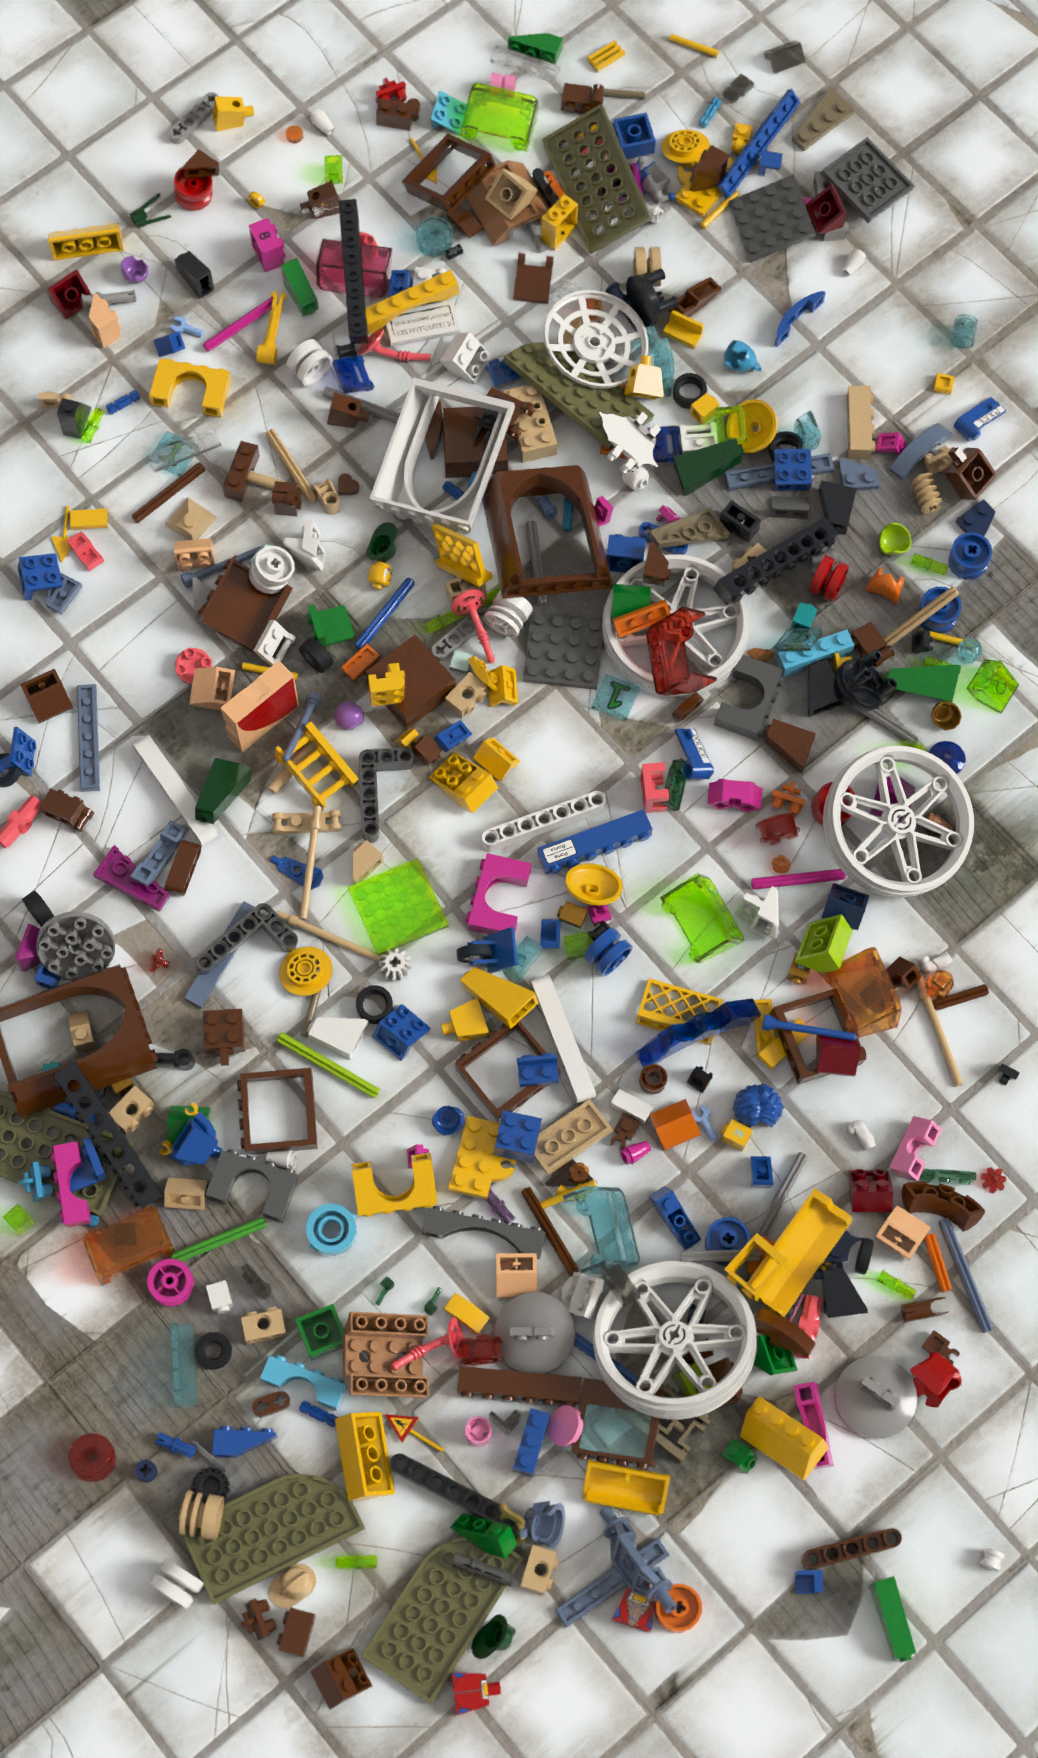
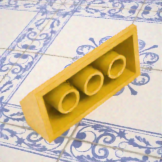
[48,223,124,261]
[740,1396,829,1481]
[335,1412,395,1501]

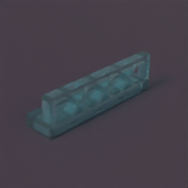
[170,1322,198,1408]

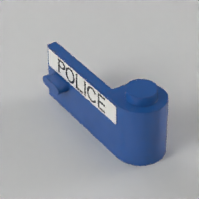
[953,397,1006,441]
[675,728,714,780]

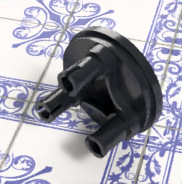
[626,268,679,327]
[836,650,897,711]

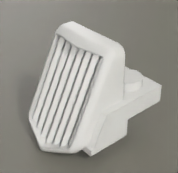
[283,520,326,571]
[735,886,779,939]
[559,1272,612,1319]

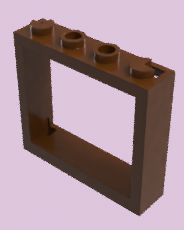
[402,134,496,213]
[769,988,866,1085]
[455,1021,561,1123]
[237,1068,318,1155]

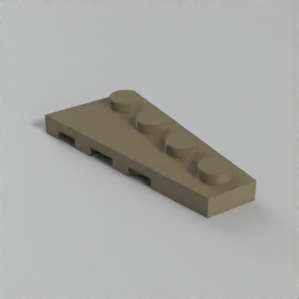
[792,88,855,152]
[648,508,730,548]

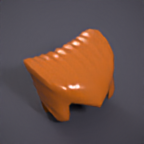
[865,568,904,604]

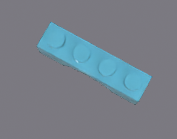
[776,630,854,677]
[260,1354,346,1411]

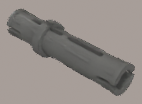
[452,1552,515,1587]

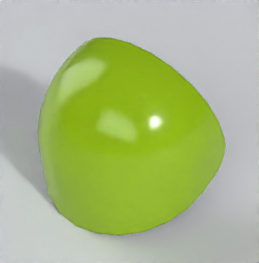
[879,523,912,556]

